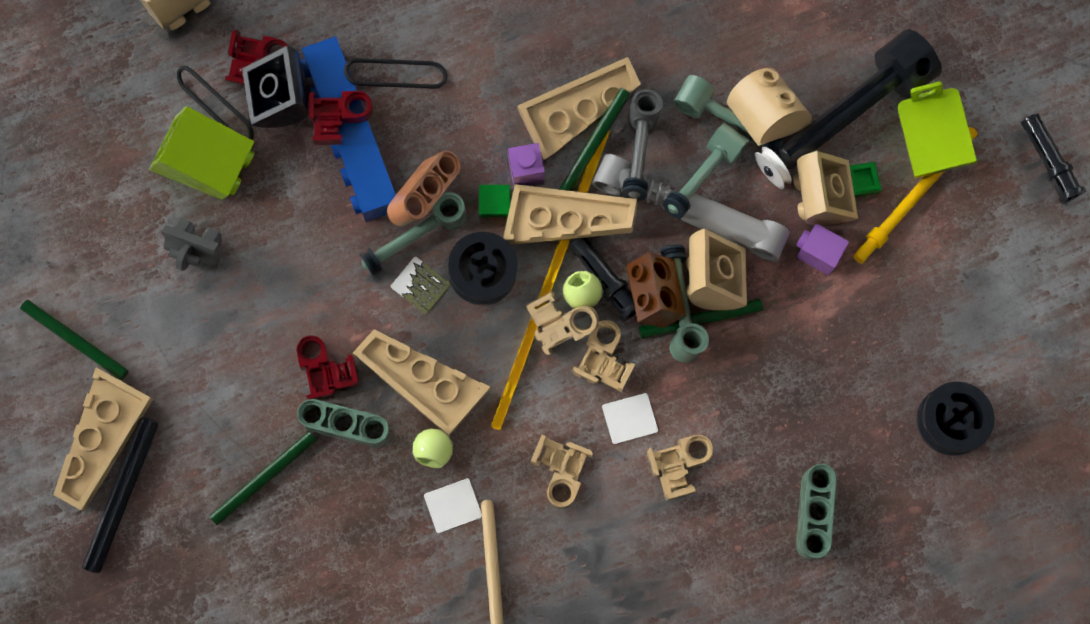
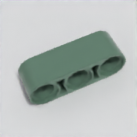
[297,399,391,448]
[796,464,836,560]

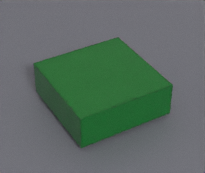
[850,161,882,197]
[479,185,510,217]

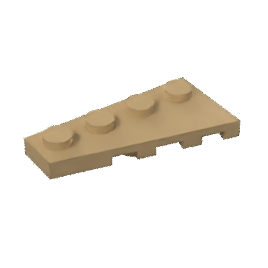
[517,57,641,162]
[503,184,638,245]
[353,329,491,436]
[53,367,153,512]

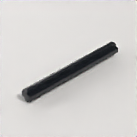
[82,417,158,573]

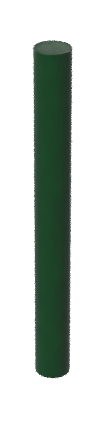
[558,88,631,191]
[639,299,763,339]
[20,300,129,380]
[209,431,317,525]

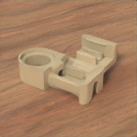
[526,291,599,355]
[573,320,635,392]
[531,435,593,508]
[647,435,713,501]

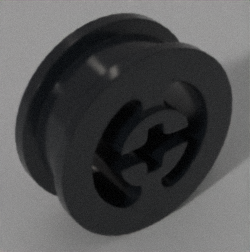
[448,232,518,305]
[916,381,995,456]

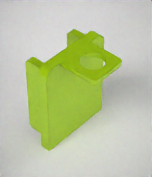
[898,81,977,178]

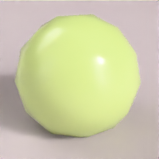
[563,271,602,308]
[412,429,453,468]

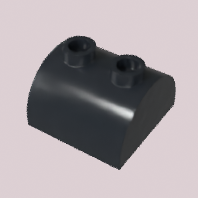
[242,46,308,128]

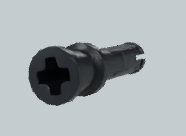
[1020,113,1086,204]
[569,237,636,322]

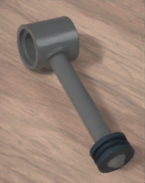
[622,89,663,201]

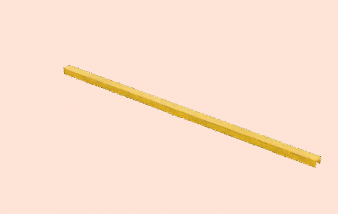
[491,130,610,430]

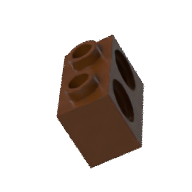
[626,252,686,328]

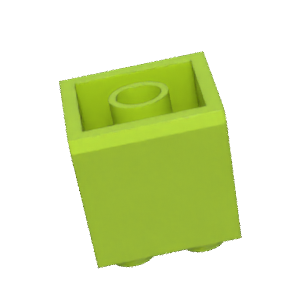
[149,106,255,200]

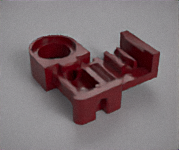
[225,30,289,85]
[309,91,373,145]
[296,335,360,400]

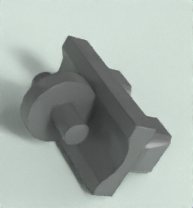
[162,218,222,271]

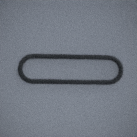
[343,58,447,89]
[177,66,254,140]

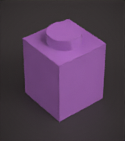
[508,143,545,186]
[796,223,849,276]

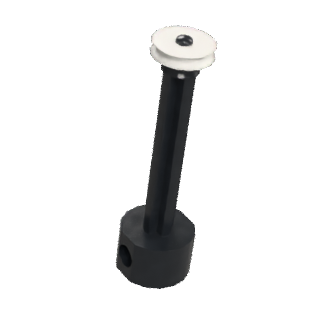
[754,29,942,189]

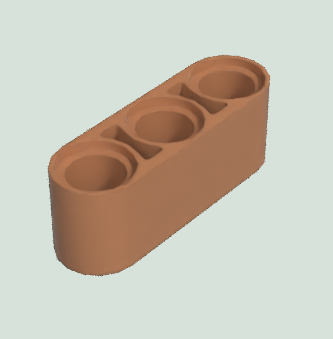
[387,151,460,227]

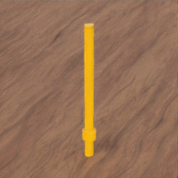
[853,127,978,264]

